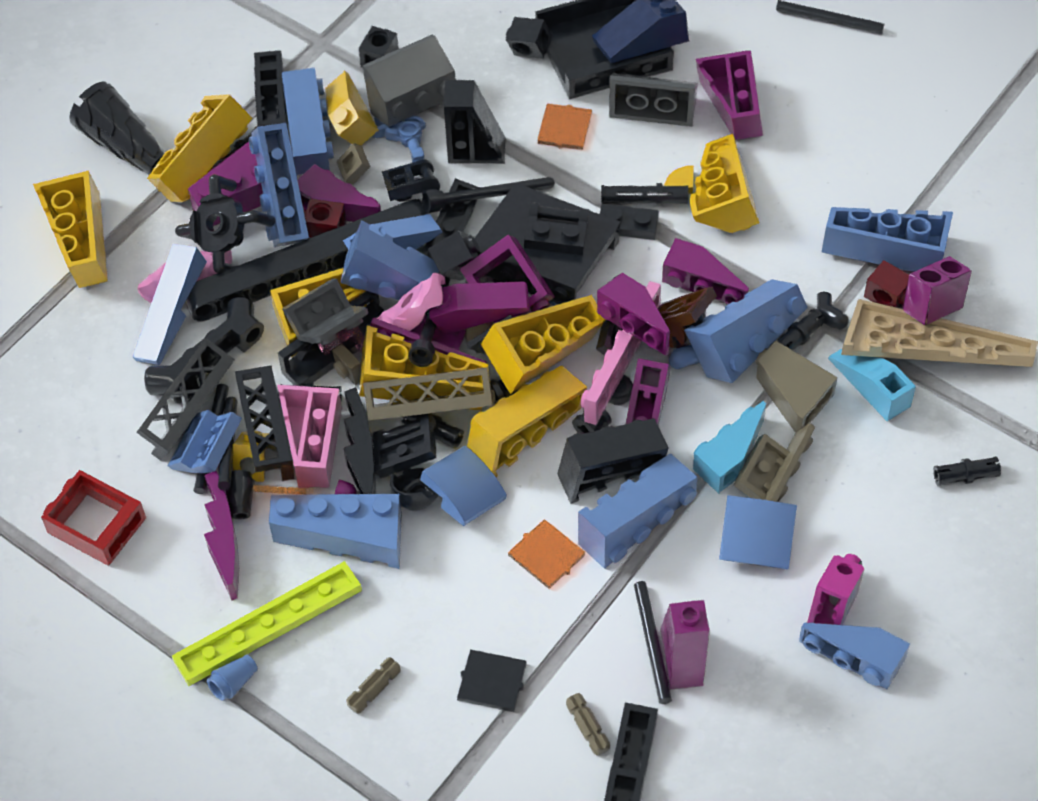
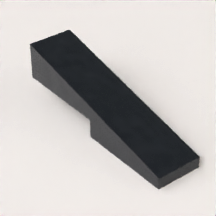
[604,702,658,801]

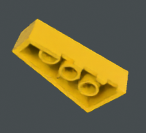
[147,94,253,202]
[33,170,108,288]
[481,295,606,394]
[467,365,587,478]

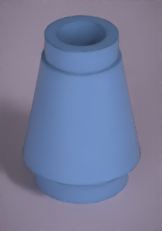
[207,655,258,701]

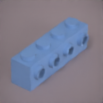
[282,68,334,175]
[249,123,309,247]

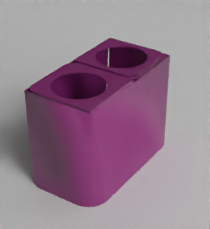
[903,256,972,325]

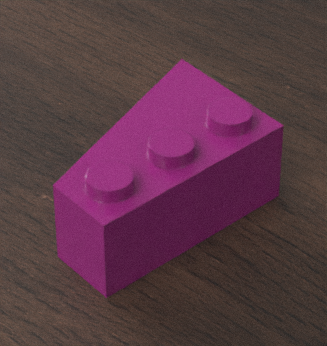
[188,142,263,226]

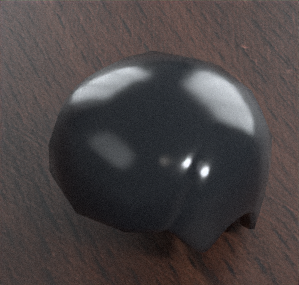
[390,467,439,511]

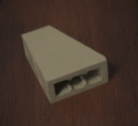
[756,341,838,433]

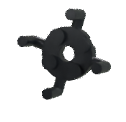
[175,174,275,273]

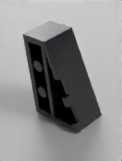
[444,80,506,164]
[557,418,669,504]

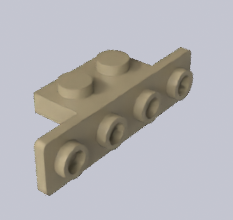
[733,423,815,502]

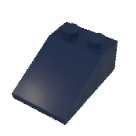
[592,0,689,63]

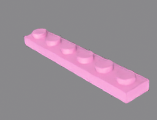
[581,281,661,425]

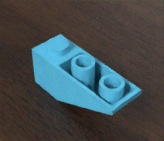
[828,349,916,421]
[693,401,766,494]

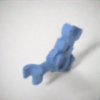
[372,116,426,163]

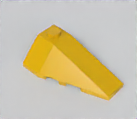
[689,134,759,233]

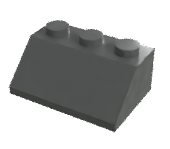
[362,34,456,127]
[609,74,698,127]

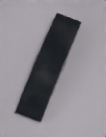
[254,50,286,127]
[343,387,376,494]

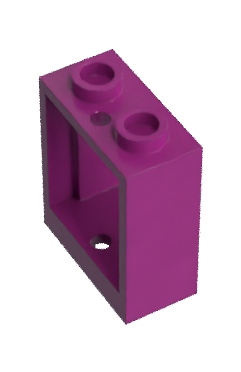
[460,234,555,323]

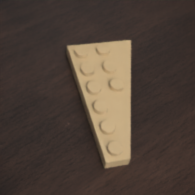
[841,299,1038,367]

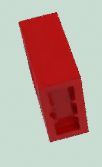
[41,469,146,566]

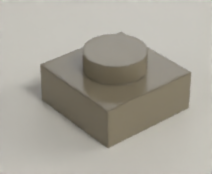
[336,143,371,185]
[332,343,361,385]

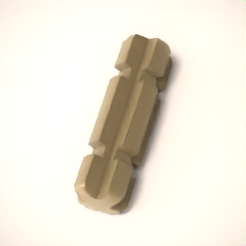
[346,657,401,714]
[566,693,610,756]

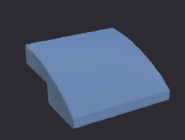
[168,410,242,473]
[420,445,507,526]
[719,495,797,569]

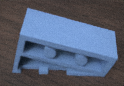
[341,220,439,300]

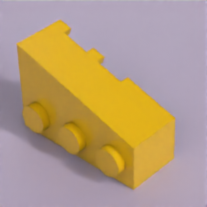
[270,268,367,357]

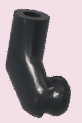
[817,291,849,330]

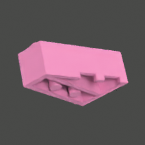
[277,385,342,488]

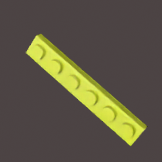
[172,561,362,687]

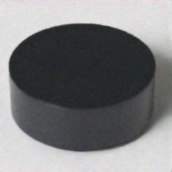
[609,375,633,405]

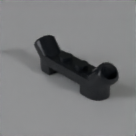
[144,297,264,403]

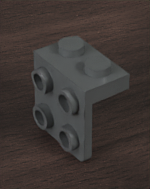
[282,278,368,345]

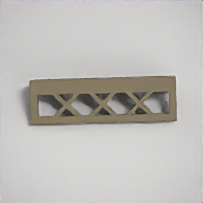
[363,367,496,421]

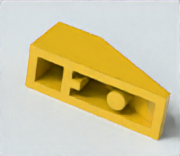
[325,71,379,146]

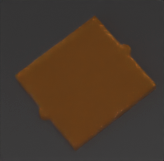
[537,103,592,150]
[253,484,314,495]
[508,519,585,589]

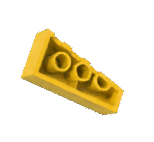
[359,325,489,411]

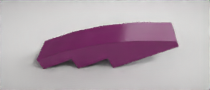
[204,470,239,601]

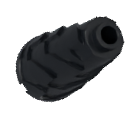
[69,81,165,175]

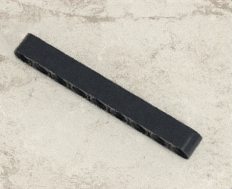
[185,199,430,322]

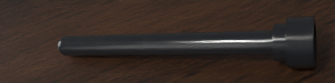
[422,177,555,213]
[408,276,451,367]

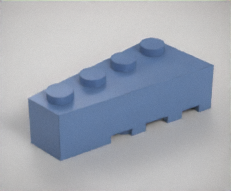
[821,207,953,272]
[684,279,808,383]
[578,453,698,569]
[269,494,402,569]

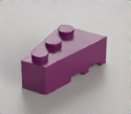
[695,50,763,140]

